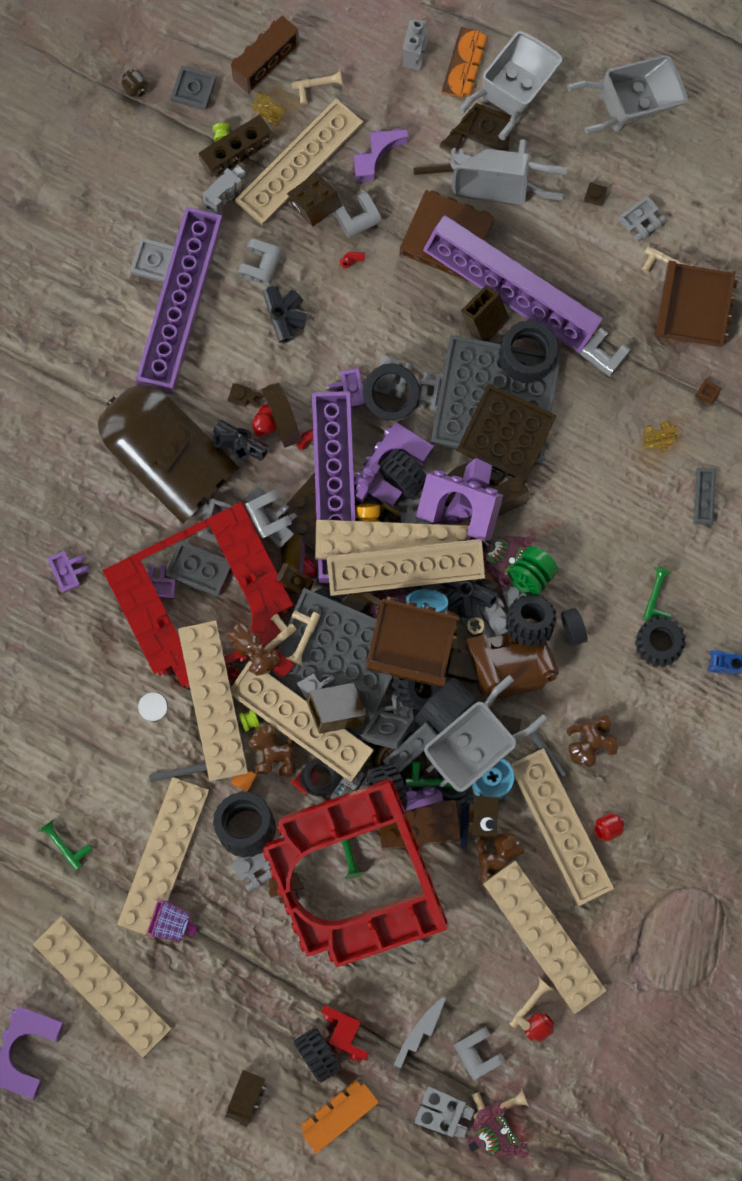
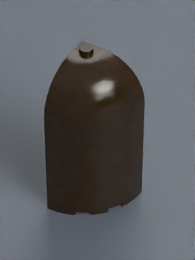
[98,385,240,524]

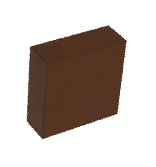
[695,379,722,405]

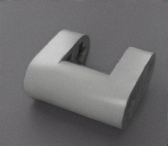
[334,191,382,238]
[237,239,283,286]
[580,327,631,377]
[243,490,292,539]
[453,1027,506,1081]

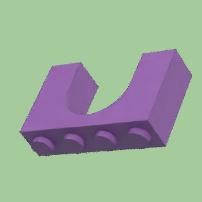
[354,422,434,507]
[416,470,503,541]
[0,1006,64,1100]

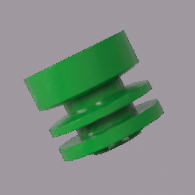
[507,546,558,597]

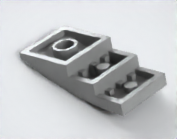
[393,997,446,1069]

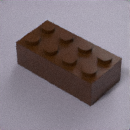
[231,15,299,94]
[379,800,460,851]

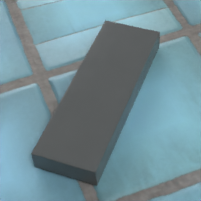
[693,468,716,526]
[383,722,438,773]

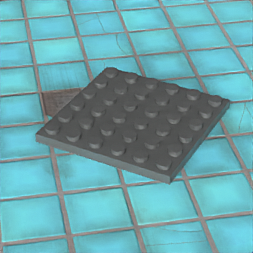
[430,335,561,465]
[269,588,392,740]

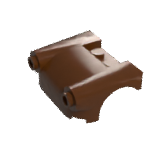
[466,622,559,699]

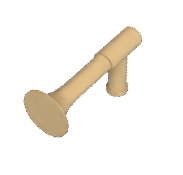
[292,68,343,105]
[642,246,696,273]
[286,610,321,666]
[250,614,297,659]
[508,977,554,1030]
[471,1088,529,1122]

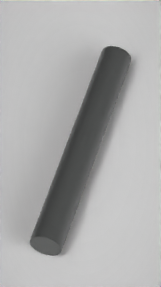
[529,731,568,778]
[149,763,207,783]

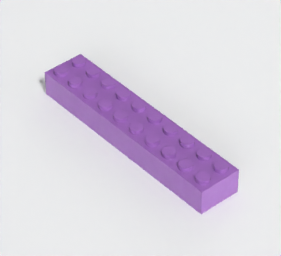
[136,207,223,395]
[423,215,602,353]
[312,391,355,584]

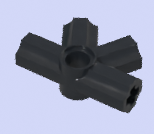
[262,286,308,344]
[213,420,269,461]
[440,580,498,618]

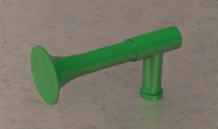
[643,567,672,620]
[405,761,460,793]
[38,819,93,871]
[341,839,364,879]

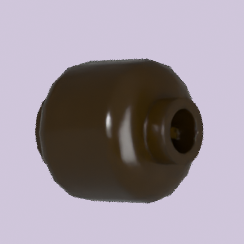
[121,69,149,97]

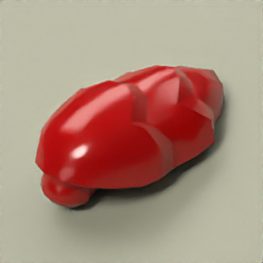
[252,404,277,437]

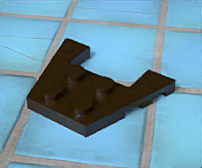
[440,103,511,153]

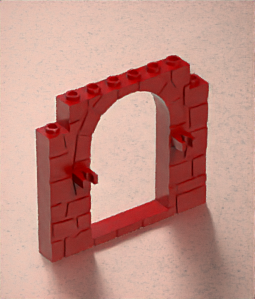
[102,502,293,688]
[263,778,449,968]

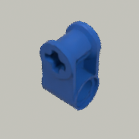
[707,650,742,675]

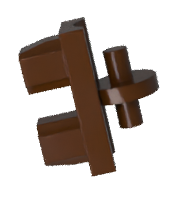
[269,872,305,904]

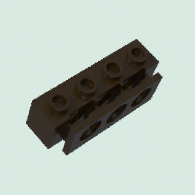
[198,114,273,177]

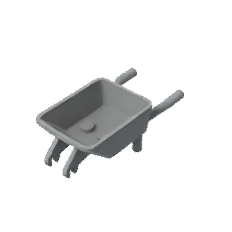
[458,31,562,140]
[567,55,687,135]
[450,139,567,205]
[424,675,548,792]

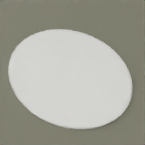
[138,692,167,721]

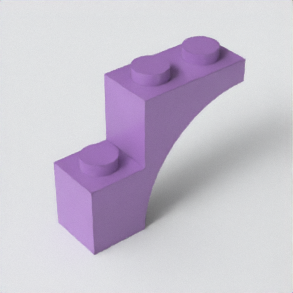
[354,128,408,183]
[441,458,492,524]

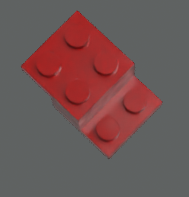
[321,1005,369,1063]

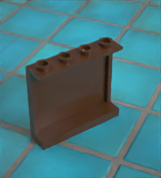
[400,190,494,281]
[655,260,738,348]
[365,597,459,687]

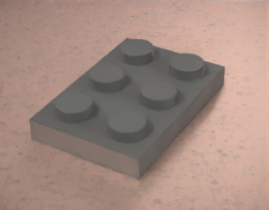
[165,541,230,597]

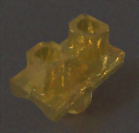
[250,91,286,126]
[643,420,678,452]

